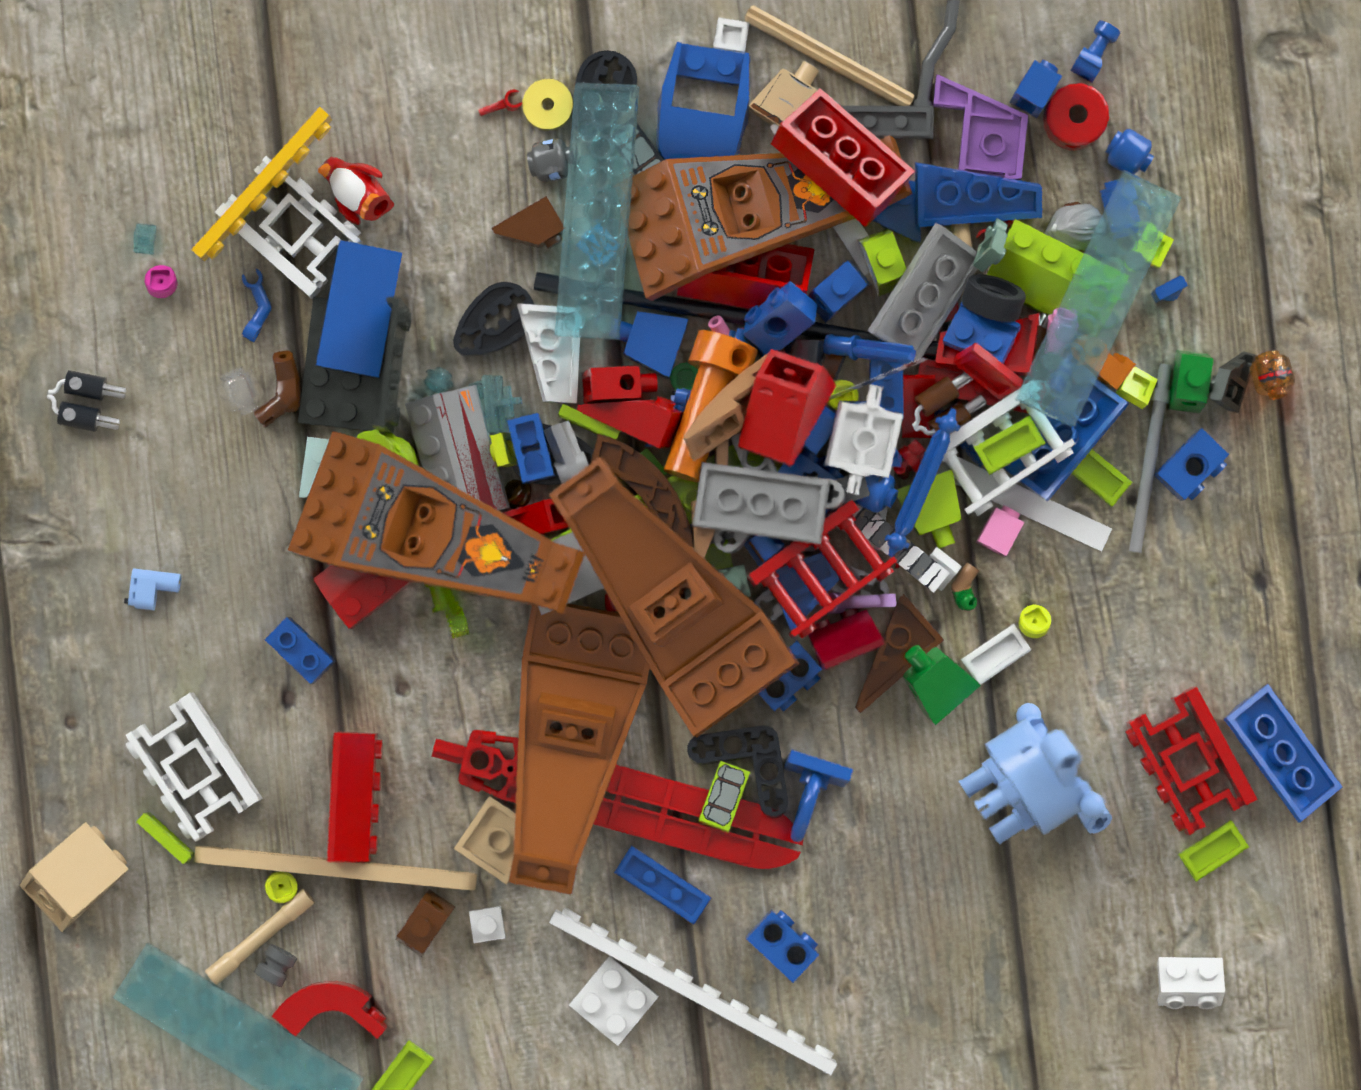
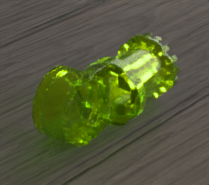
[424,584,470,639]

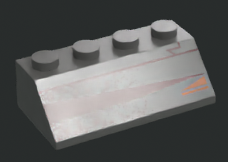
[405,385,510,511]

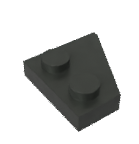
[1209,351,1256,413]

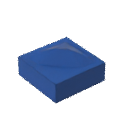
[1151,275,1188,303]

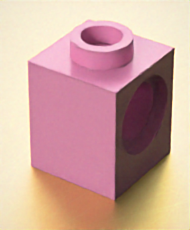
[976,505,1024,557]

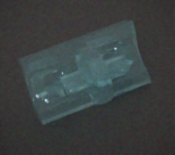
[469,374,522,433]

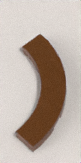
[590,434,693,548]

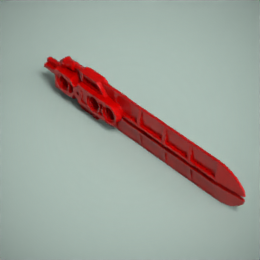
[431,730,803,869]

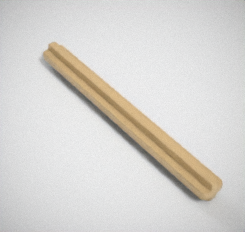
[744,6,914,106]

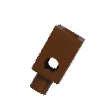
[395,889,455,957]

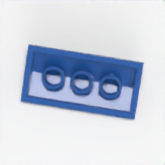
[1003,368,1129,502]
[1224,684,1342,823]

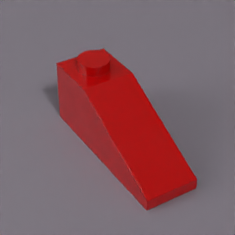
[576,397,684,448]

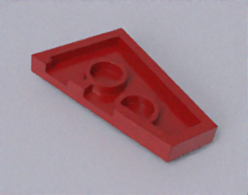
[935,313,1040,377]

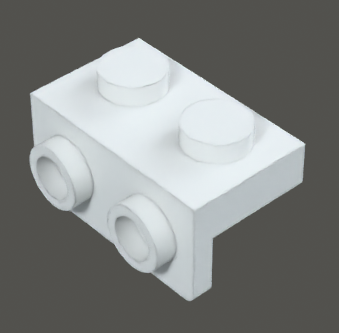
[1157,957,1225,1009]

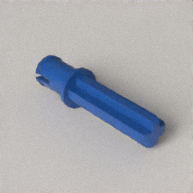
[823,334,916,364]

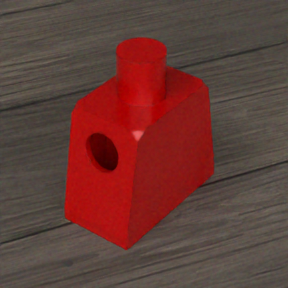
[582,366,658,404]

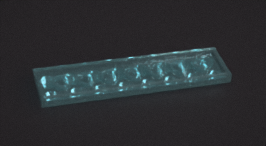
[555,83,640,340]
[1015,170,1182,428]
[113,942,364,1090]

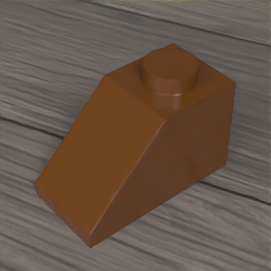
[492,196,567,249]

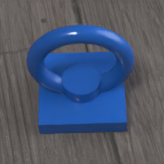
[783,750,853,843]

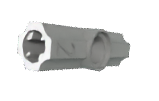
[543,420,589,484]

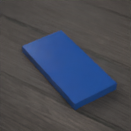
[315,240,402,378]

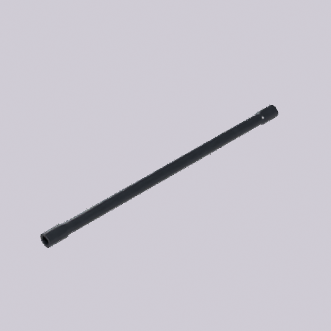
[534,272,938,360]

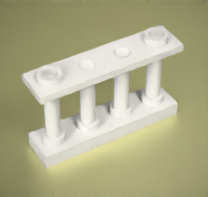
[942,380,1076,516]

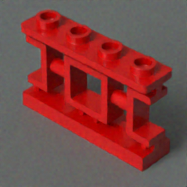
[1125,686,1258,836]

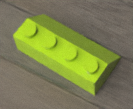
[986,219,1129,338]

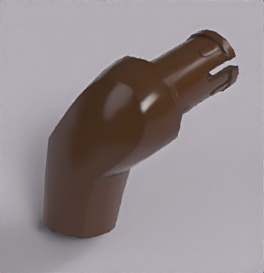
[253,350,301,428]

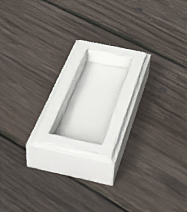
[961,624,1031,685]

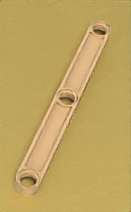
[194,846,477,890]

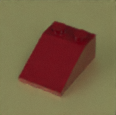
[807,608,885,670]

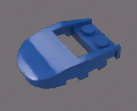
[656,42,750,160]

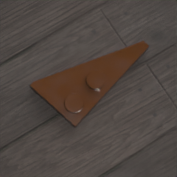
[855,594,944,713]

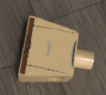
[749,61,819,126]

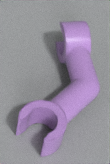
[828,593,896,614]

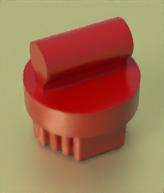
[893,439,926,480]

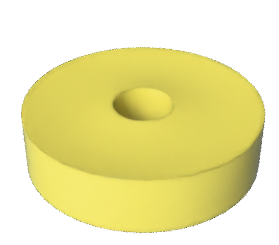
[522,79,573,131]

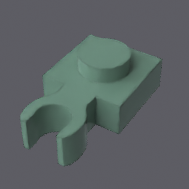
[973,218,1008,272]

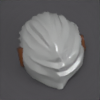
[1044,202,1107,254]

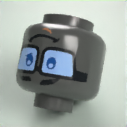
[527,138,576,182]

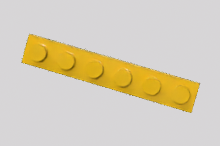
[191,107,332,261]

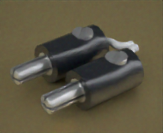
[47,370,126,432]

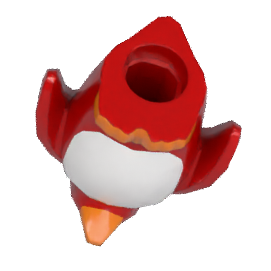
[318,157,394,225]

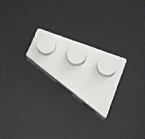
[517,304,582,404]

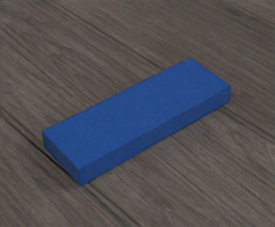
[614,845,711,924]

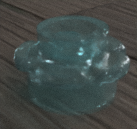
[424,367,454,394]

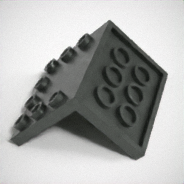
[298,296,412,434]

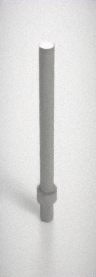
[1129,363,1172,553]

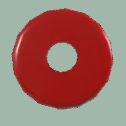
[1043,83,1109,151]

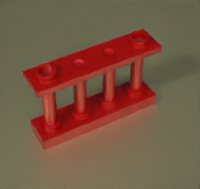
[747,499,897,639]

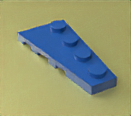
[915,162,1042,227]

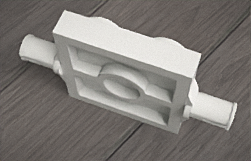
[825,385,903,494]

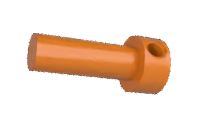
[664,330,758,483]

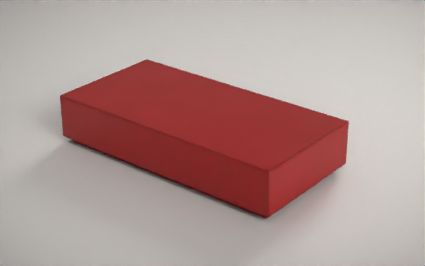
[953,343,1023,400]
[902,375,935,438]

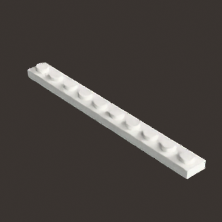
[549,908,837,1075]

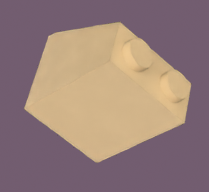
[19,822,129,932]

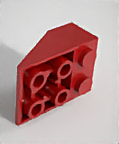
[738,349,837,467]

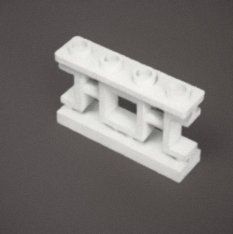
[215,156,363,300]
[126,693,263,842]

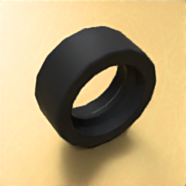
[962,274,1026,322]

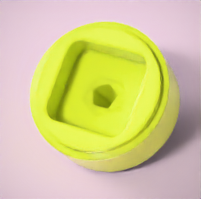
[827,380,859,411]
[1018,605,1051,638]
[265,871,298,903]

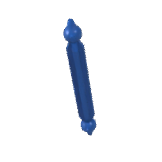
[885,409,960,557]

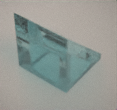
[133,223,157,255]

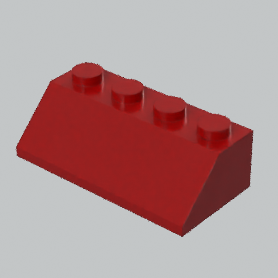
[771,88,915,227]
[677,244,815,309]
[313,565,413,629]
[327,731,383,862]

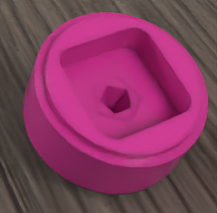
[144,265,178,298]

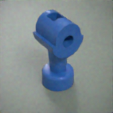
[1070,20,1121,83]

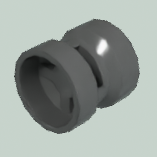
[254,944,297,987]

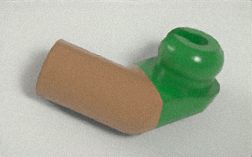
[951,562,979,611]

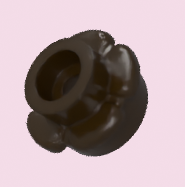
[504,479,532,509]

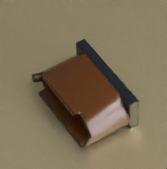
[822,354,846,381]

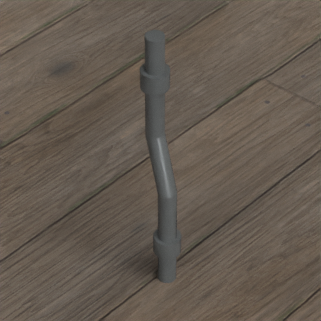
[913,0,960,140]

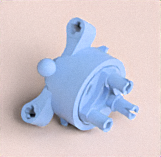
[958,703,1112,845]

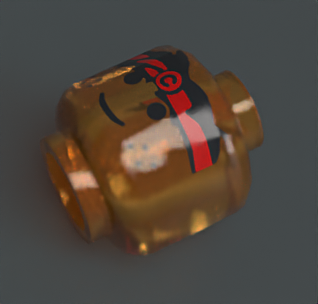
[1250,350,1295,400]

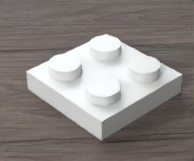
[569,955,659,1046]

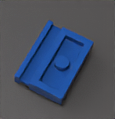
[943,301,1021,364]

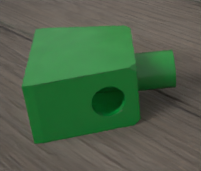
[1168,350,1213,414]
[903,645,981,725]

